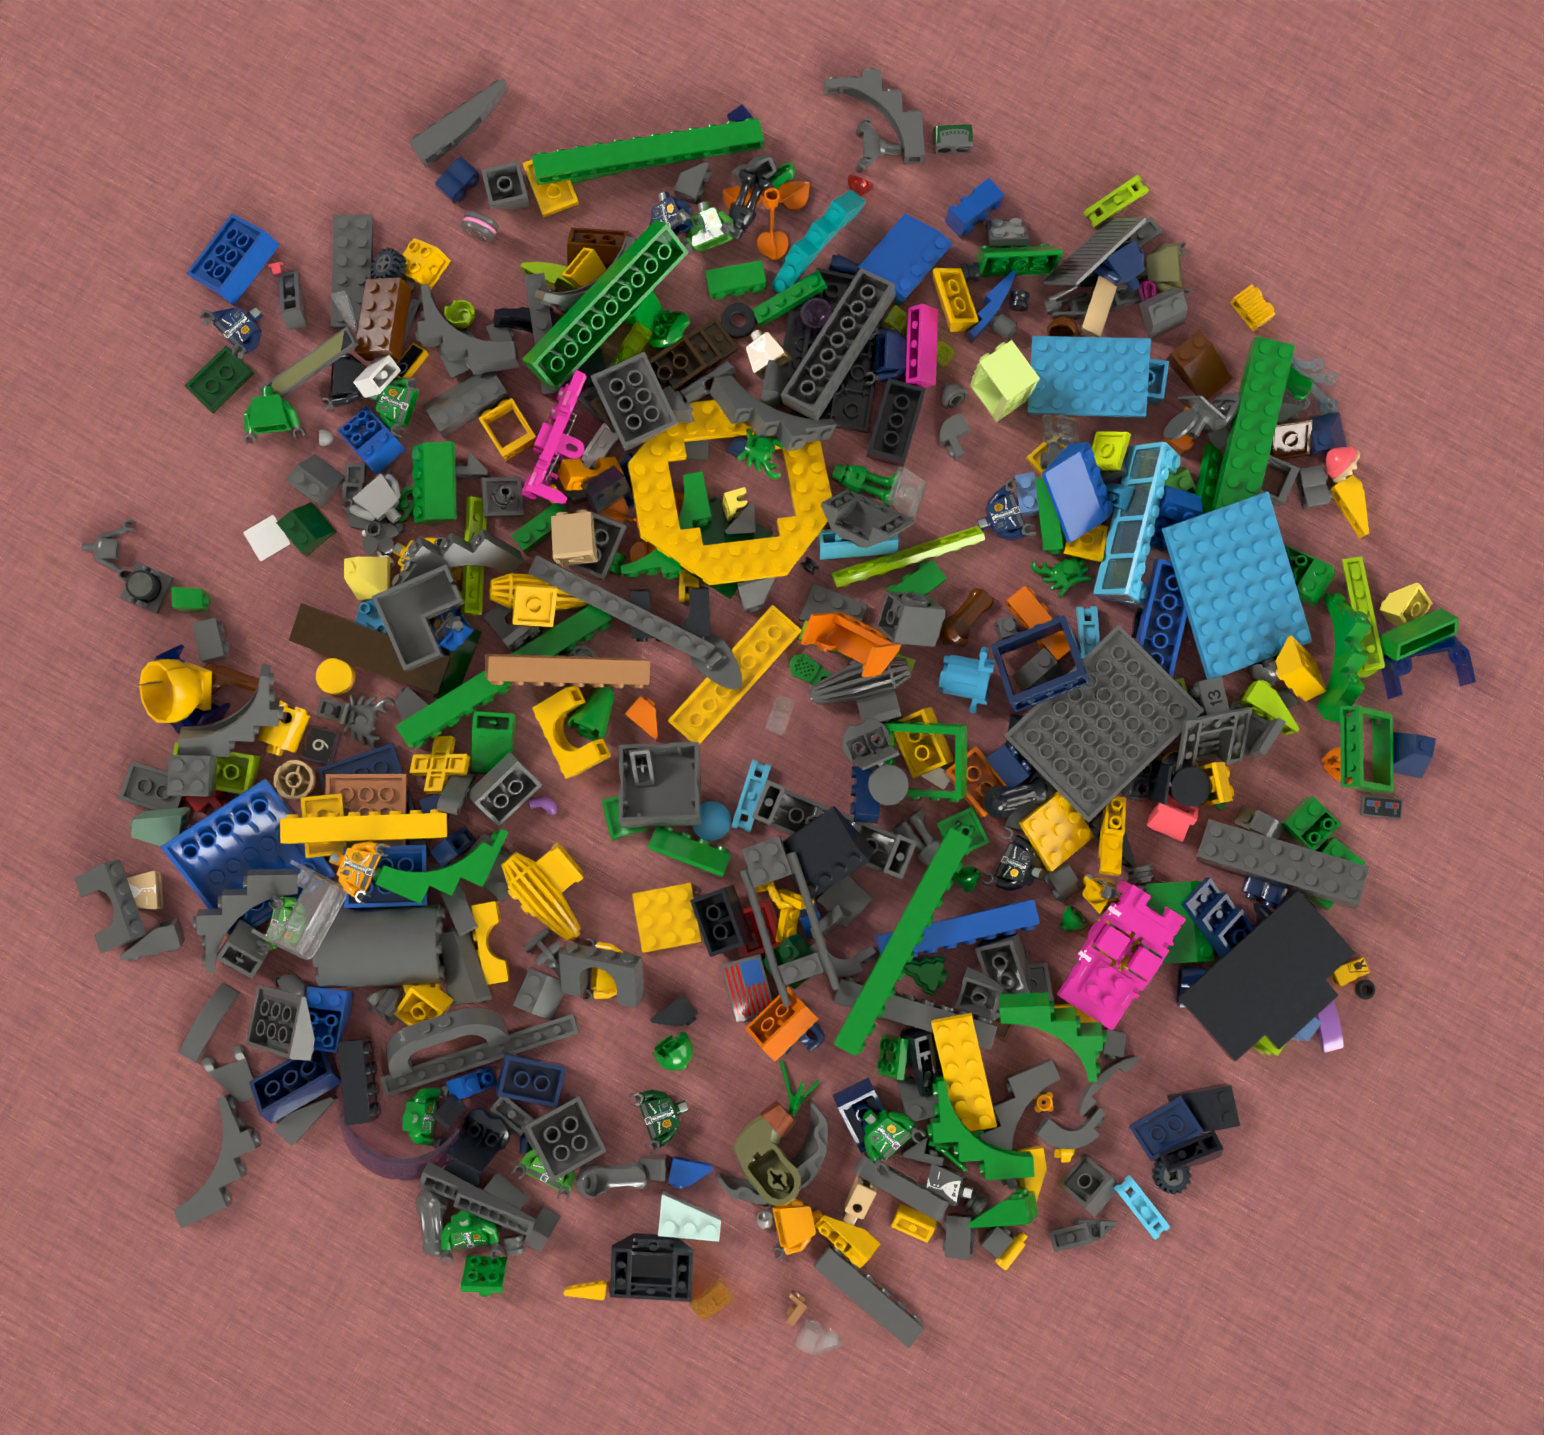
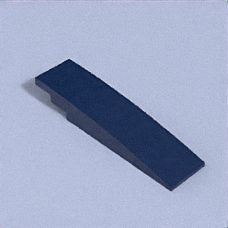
[1181,877,1255,958]

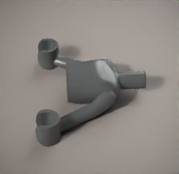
[81,518,136,582]

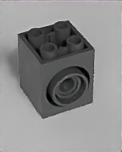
[877,591,946,647]

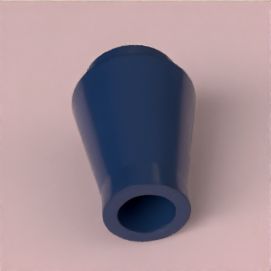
[829,254,858,275]

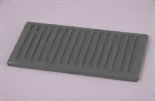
[1043,217,1146,286]

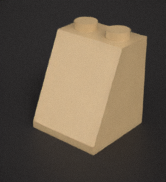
[551,510,598,567]

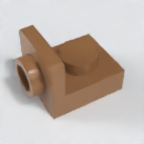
[785,1290,808,1327]

